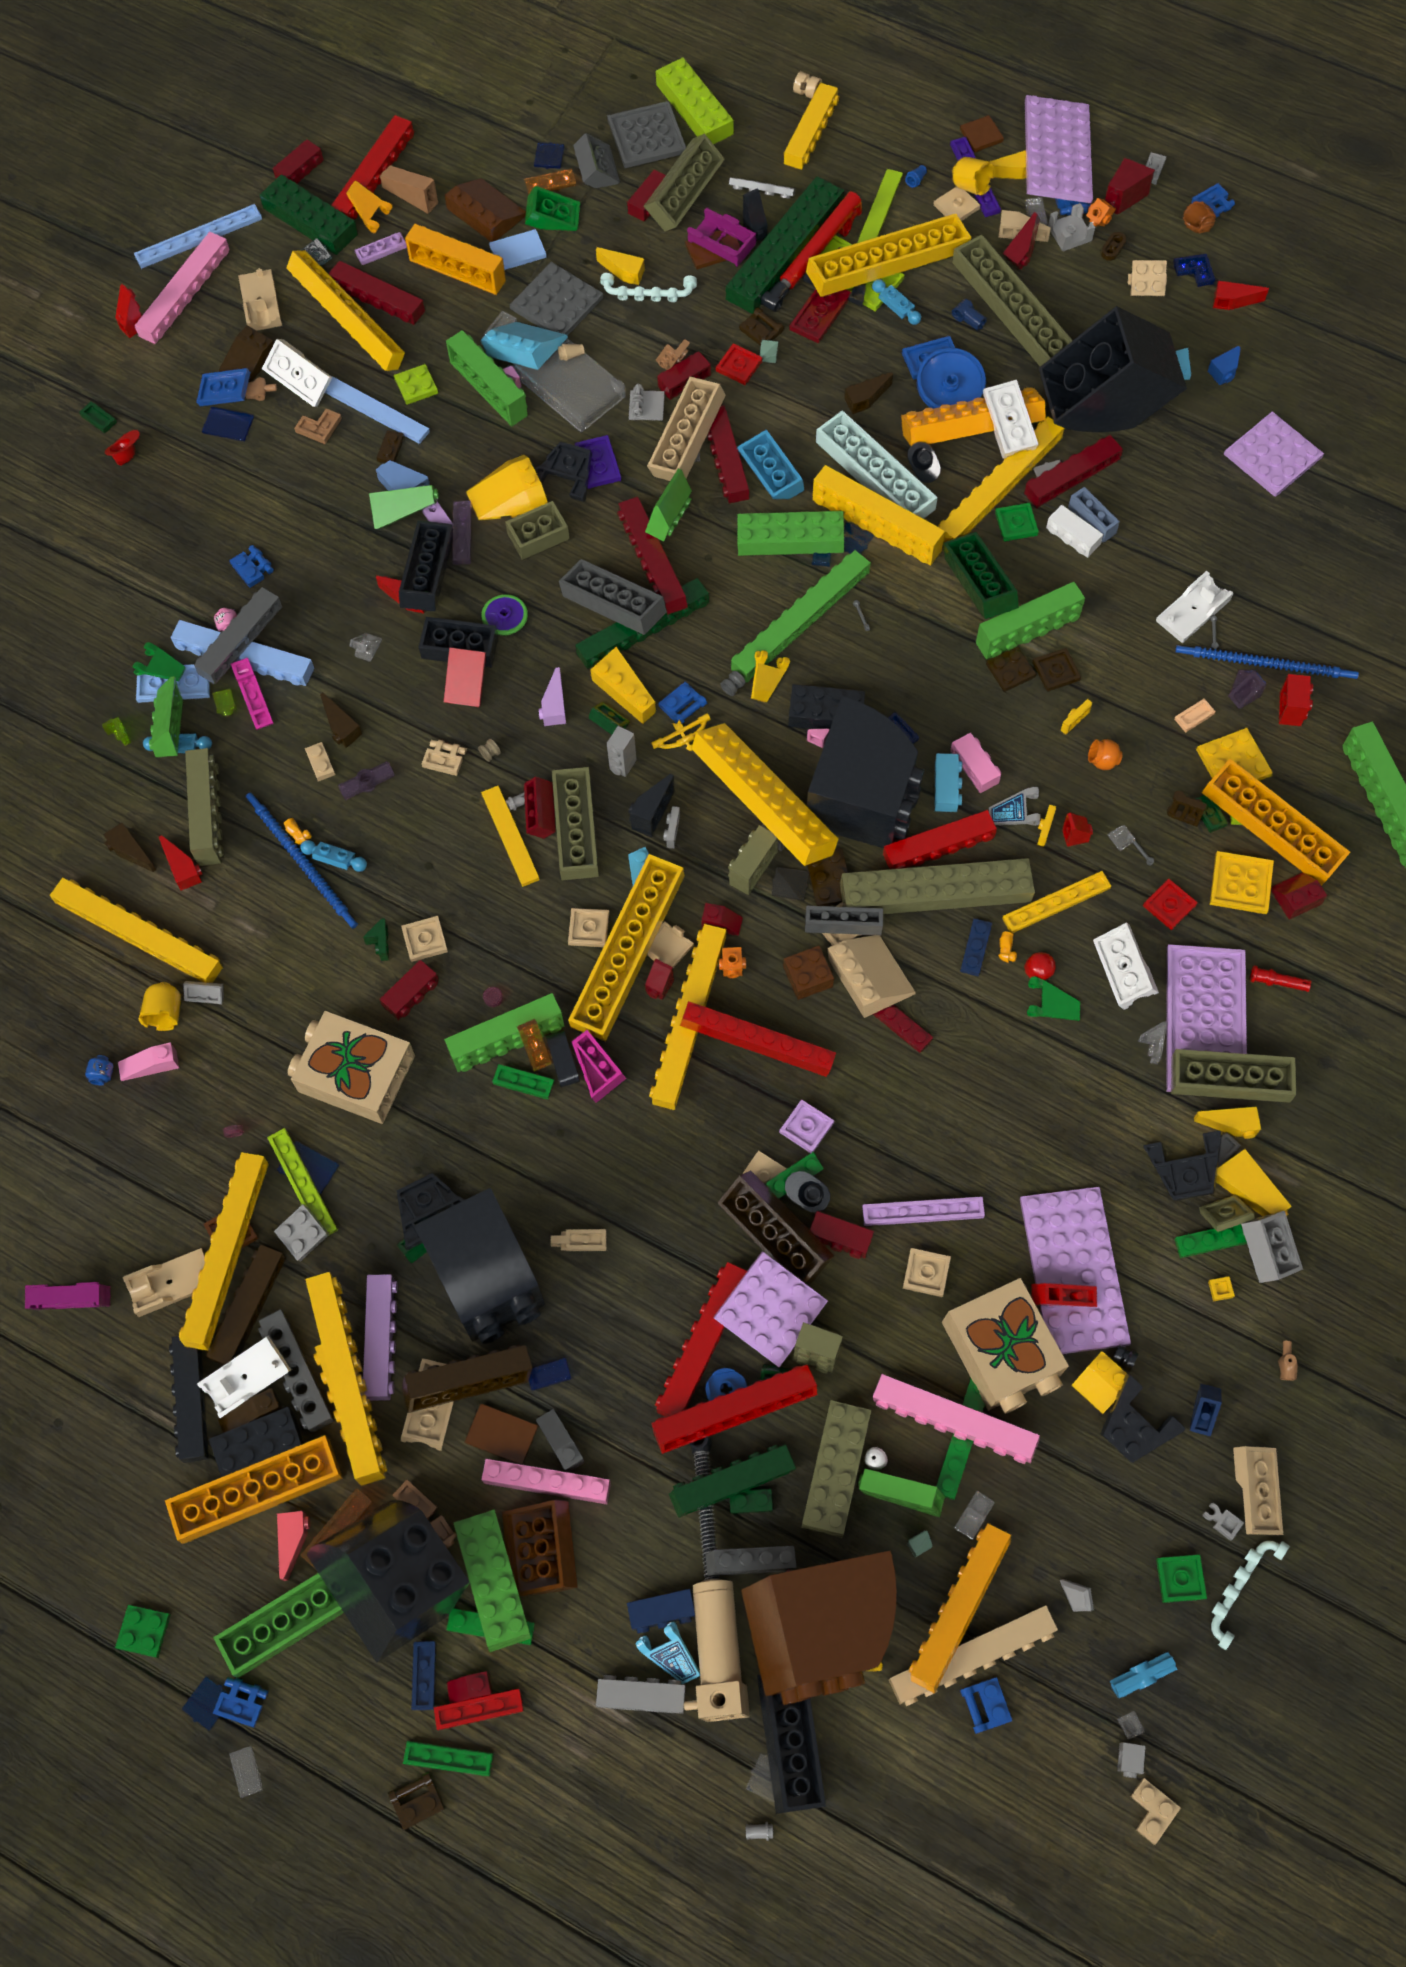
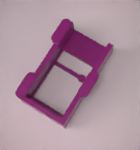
[687,208,756,267]
[25,1282,110,1310]

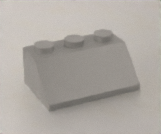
[1241,1211,1303,1283]

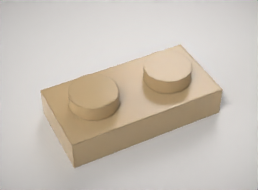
[305,742,335,781]

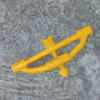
[651,713,711,751]

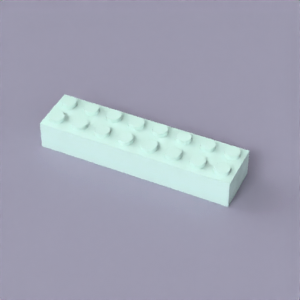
[816,411,937,519]

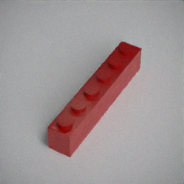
[883,810,997,870]

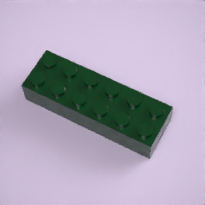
[260,174,358,255]
[943,532,1019,619]

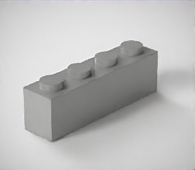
[596,1675,685,1714]

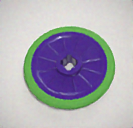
[481,595,528,635]

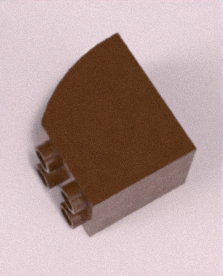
[741,1551,897,1705]

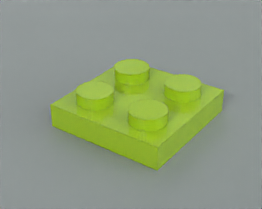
[394,364,438,405]

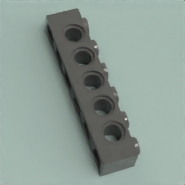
[258,1310,335,1433]

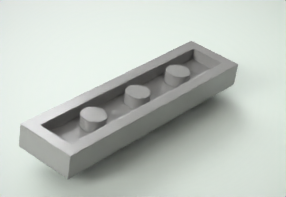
[729,177,796,199]

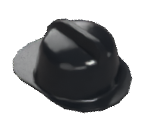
[908,442,941,483]
[785,1171,830,1212]

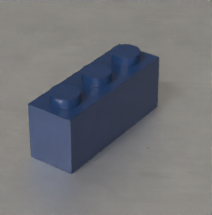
[627,1589,695,1634]

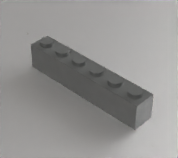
[194,587,282,684]

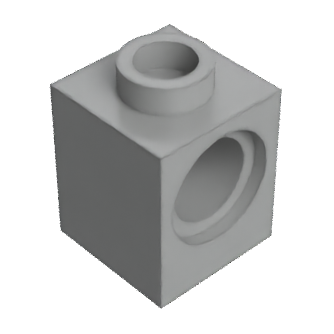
[1117,1743,1145,1778]

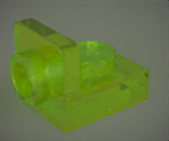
[102,717,131,746]

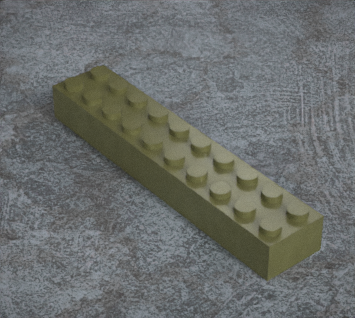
[952,235,1073,366]
[840,858,1035,914]

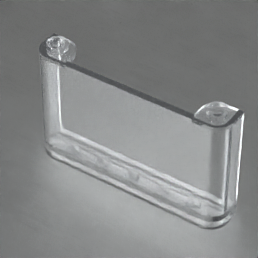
[512,330,626,433]

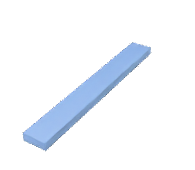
[134,204,262,269]
[325,375,430,444]

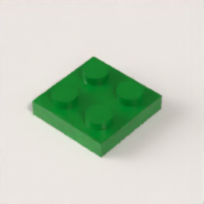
[995,503,1039,542]
[1156,1555,1207,1603]
[115,1605,170,1658]

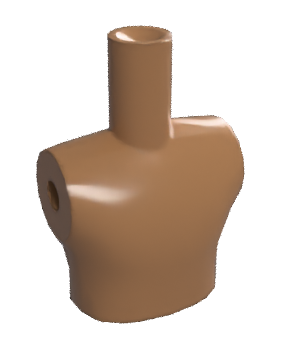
[245,377,277,401]
[1278,1341,1298,1380]

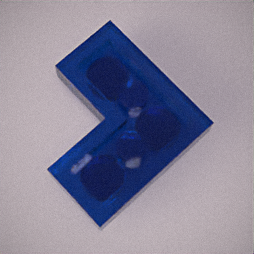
[1173,254,1215,287]

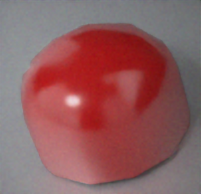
[1024,952,1056,980]

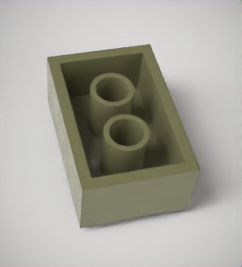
[505,501,570,560]
[728,825,778,895]
[793,1322,843,1373]

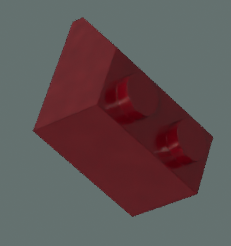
[1271,872,1327,920]

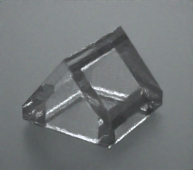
[1118,1711,1145,1740]

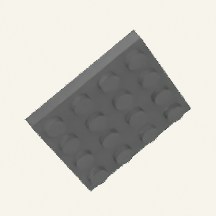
[607,101,686,168]
[510,262,604,336]

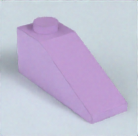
[539,667,566,726]

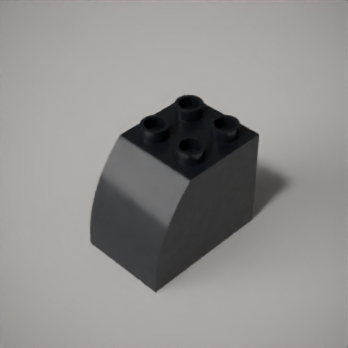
[1039,306,1187,432]
[807,696,924,848]
[414,1188,545,1344]
[307,1500,470,1663]

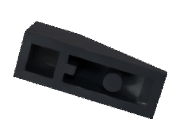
[743,188,767,242]

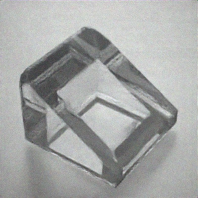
[1108,825,1136,851]

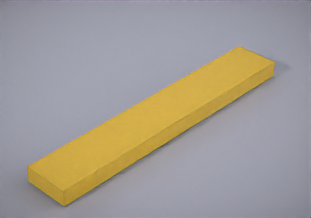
[481,786,540,887]
[1002,871,1111,933]

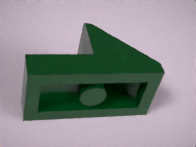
[363,918,389,961]

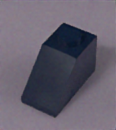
[1190,1384,1222,1436]

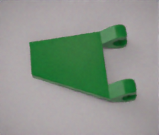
[133,642,186,682]
[1027,977,1080,1021]

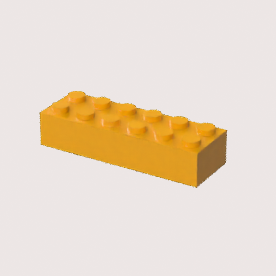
[405,224,506,295]

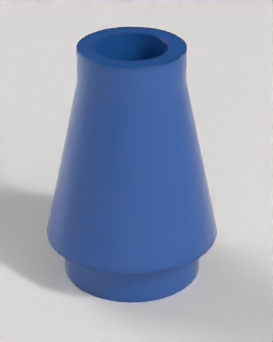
[905,165,927,187]

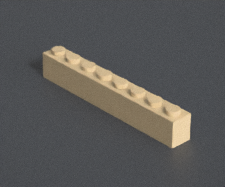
[889,1606,1058,1706]

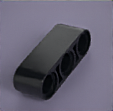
[545,1031,580,1088]

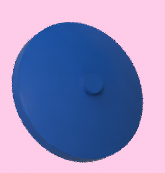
[917,348,986,409]

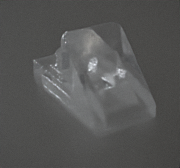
[350,633,382,661]
[1138,1021,1167,1065]
[954,1491,995,1539]

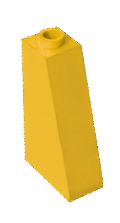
[1216,1149,1291,1216]

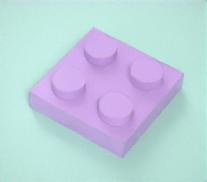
[779,1100,834,1153]

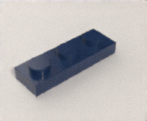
[960,919,992,977]
[411,1641,436,1710]

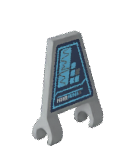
[989,787,1041,826]

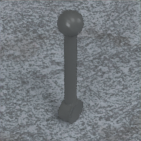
[853,600,870,632]
[1210,615,1219,650]
[1127,834,1154,866]

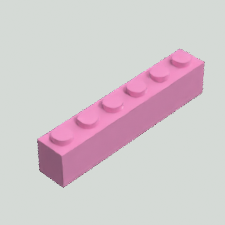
[481,1459,611,1504]

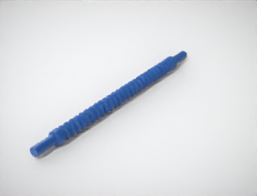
[1175,645,1359,679]
[246,792,358,929]

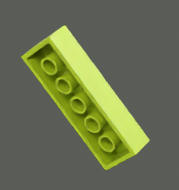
[656,58,734,144]

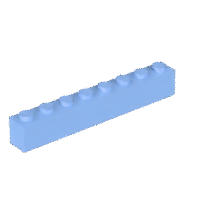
[171,620,314,686]

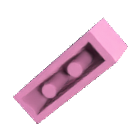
[951,733,1001,793]

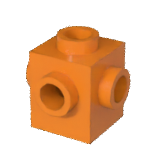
[1086,198,1116,227]
[719,947,746,978]

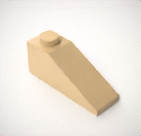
[999,210,1050,242]

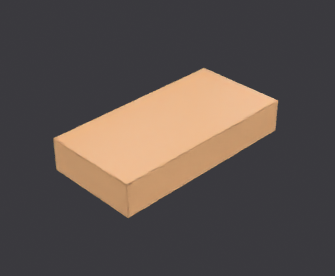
[1174,699,1216,732]

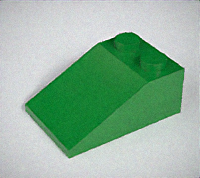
[525,186,580,231]

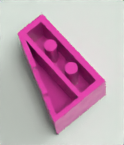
[572,1030,626,1103]

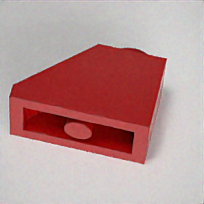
[1062,813,1093,847]

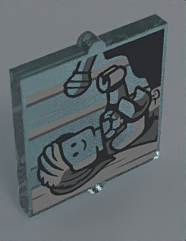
[300,238,332,266]

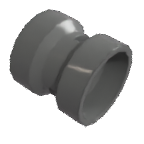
[720,671,746,696]

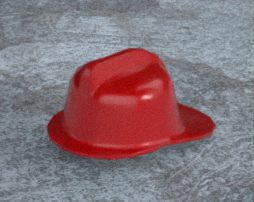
[105,430,140,466]

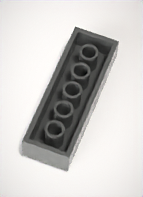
[559,559,667,635]

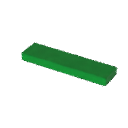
[403,1741,494,1777]

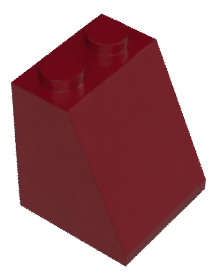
[1105,158,1155,215]

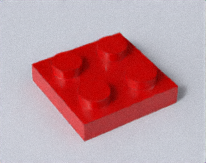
[716,343,762,385]
[1143,879,1198,930]

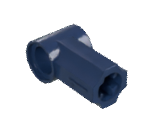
[952,299,987,331]

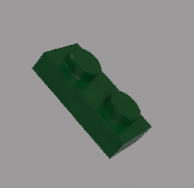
[1195,795,1228,833]
[730,1489,773,1514]

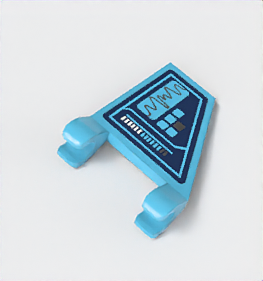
[636,1622,700,1684]

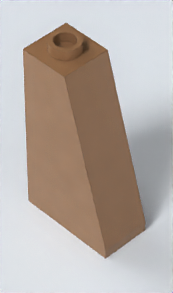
[380,166,438,214]

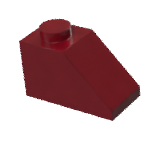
[702,903,743,936]
[645,959,674,1000]
[447,1671,493,1704]

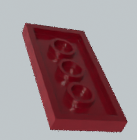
[789,289,851,344]

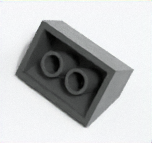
[573,133,620,188]

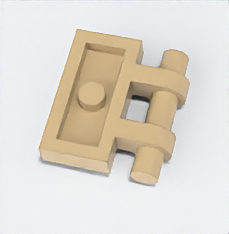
[422,739,467,776]

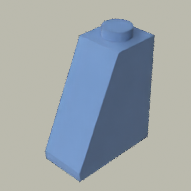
[376,460,430,491]

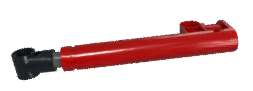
[761,191,862,312]

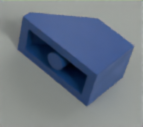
[1208,346,1241,385]

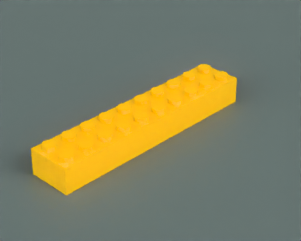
[806,213,971,297]
[692,723,839,866]
[568,854,685,1042]
[305,1272,388,1486]

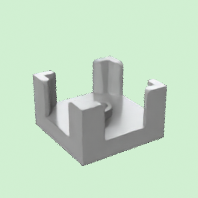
[1048,203,1095,251]

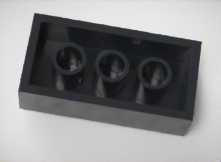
[419,617,498,668]
[788,684,865,729]
[209,1407,304,1477]

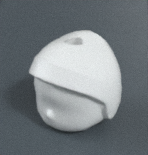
[865,1447,888,1470]

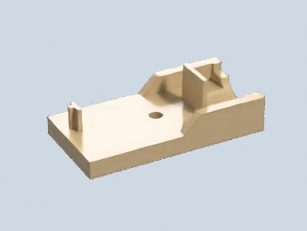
[238,268,282,331]
[123,1248,205,1317]
[401,1358,454,1451]
[1233,1446,1283,1535]

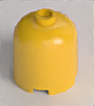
[952,157,994,196]
[138,982,181,1031]

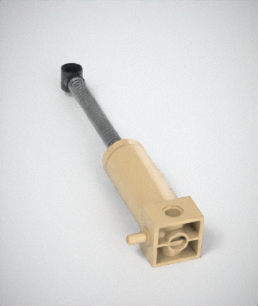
[684,1436,750,1722]

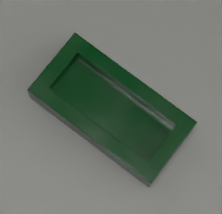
[79,401,117,434]

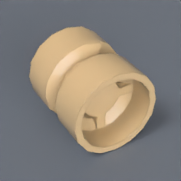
[793,71,822,99]

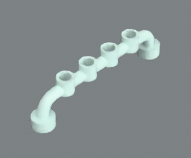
[600,273,697,302]
[1211,1541,1290,1650]

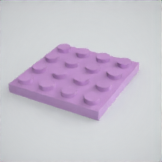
[1224,412,1324,497]
[713,1252,828,1367]

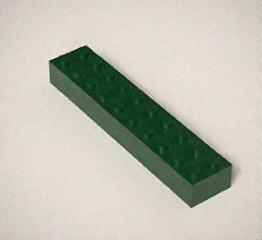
[726,176,844,314]

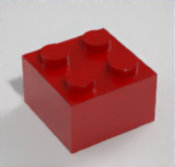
[1279,674,1313,726]

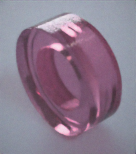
[483,987,503,1007]
[223,1125,244,1138]

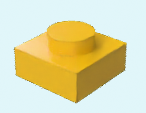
[1208,1277,1235,1302]

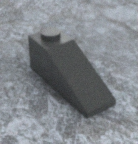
[536,1409,585,1473]

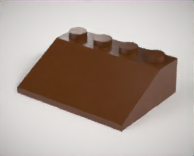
[445,178,526,242]
[502,1500,578,1597]

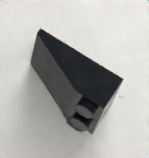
[628,774,675,838]

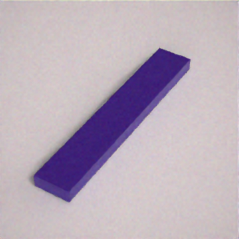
[950,137,1001,217]

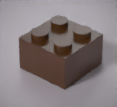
[783,946,834,1000]

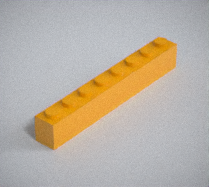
[909,1524,1011,1694]

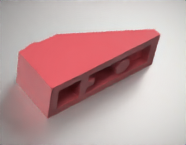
[277,1511,310,1581]

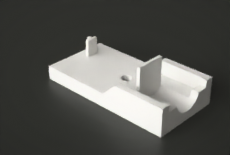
[262,339,332,407]
[983,380,1038,459]
[1156,571,1233,643]
[1093,923,1159,1010]
[197,1336,291,1418]

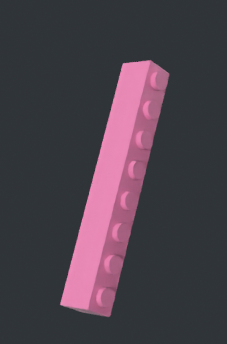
[135,231,229,344]
[873,1374,1040,1464]

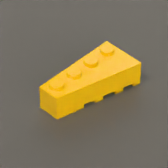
[591,647,656,724]

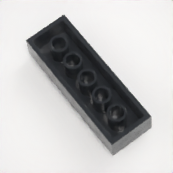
[399,520,453,612]
[757,1674,826,1814]

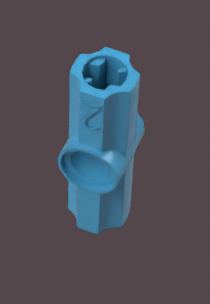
[1110,1652,1177,1698]

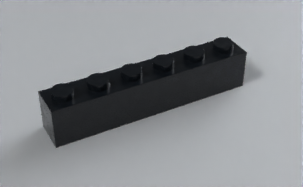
[169,1336,209,1463]

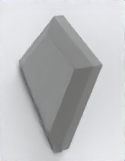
[1060,1579,1094,1611]

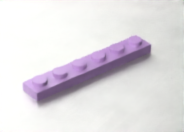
[862,1197,985,1226]

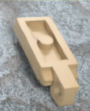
[551,1229,606,1251]

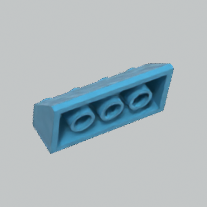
[737,429,804,499]

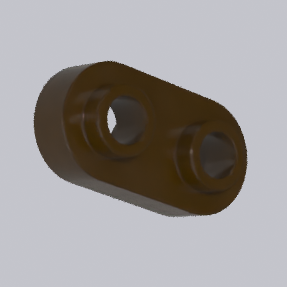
[1101,232,1126,261]

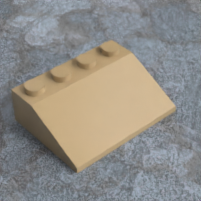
[828,935,915,1018]

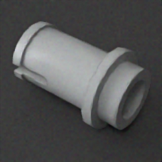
[506,793,525,811]
[746,1822,773,1841]

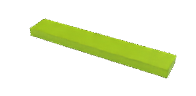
[857,169,903,243]
[267,1128,338,1236]

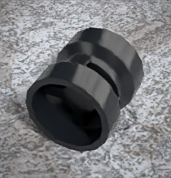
[1112,1344,1139,1372]

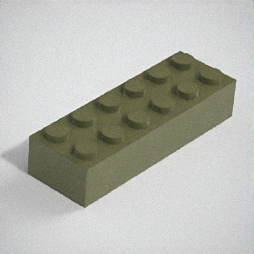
[644,134,725,231]
[185,748,224,866]
[552,767,599,880]
[1171,1049,1296,1103]
[801,1400,871,1538]

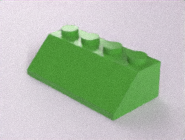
[645,468,692,541]
[149,676,183,757]

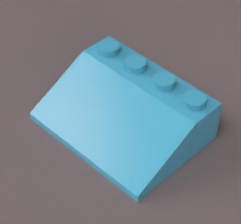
[481,322,568,370]

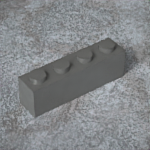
[805,906,883,935]
[705,1546,796,1576]

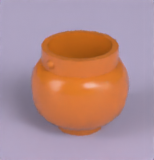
[1088,739,1122,770]

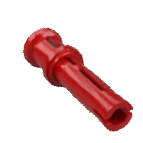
[1250,965,1311,992]

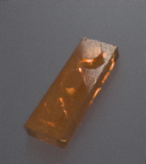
[525,168,576,195]
[517,1019,552,1071]

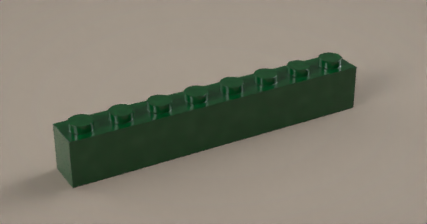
[575,578,709,669]

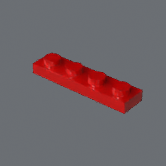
[434,1689,524,1730]

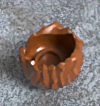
[1183,201,1216,234]

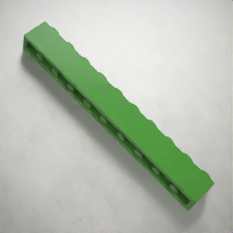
[731,550,871,683]

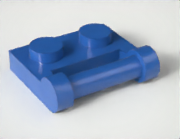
[659,682,707,725]
[960,1677,1012,1734]

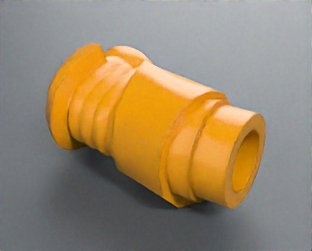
[284,818,312,845]
[998,931,1017,963]

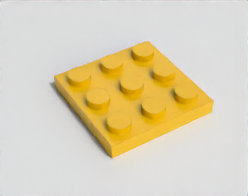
[1196,728,1273,781]
[1210,851,1274,914]

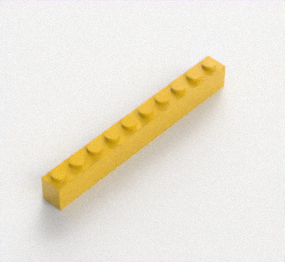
[287,250,405,371]
[938,417,1064,542]
[50,878,222,983]
[649,924,726,1110]
[179,1152,268,1351]

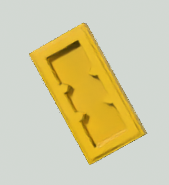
[1061,699,1092,734]
[1037,805,1056,846]

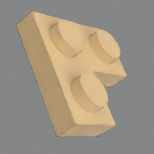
[1130,1778,1181,1845]

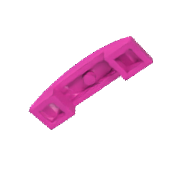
[231,658,273,730]

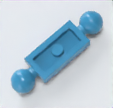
[872,279,921,325]
[143,734,212,753]
[300,840,367,872]

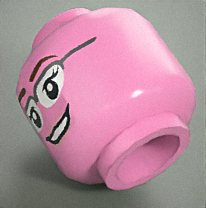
[214,608,237,632]

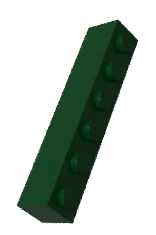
[669,1444,796,1518]

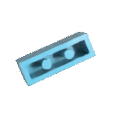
[935,753,962,812]

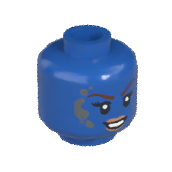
[85,1055,114,1086]

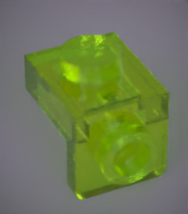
[212,689,237,717]

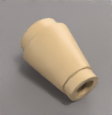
[558,344,584,361]

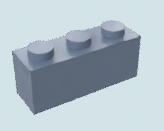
[1068,487,1120,543]

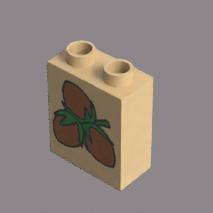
[288,1011,415,1124]
[942,1278,1069,1414]

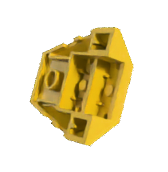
[466,455,548,520]

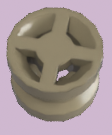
[478,739,501,762]

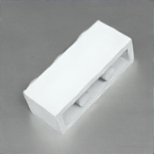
[1046,505,1103,558]

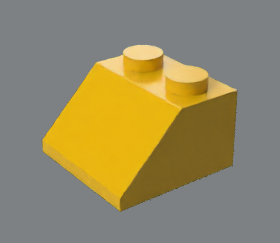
[1071,1351,1127,1414]

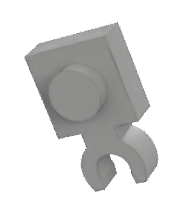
[1203,1503,1244,1541]

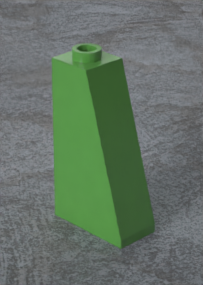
[369,485,439,529]
[858,1469,945,1517]

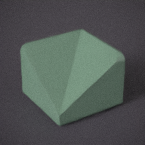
[760,340,778,363]
[907,1531,932,1557]

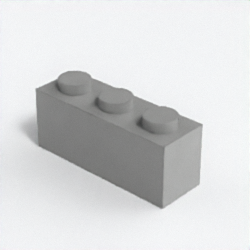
[607,726,637,777]

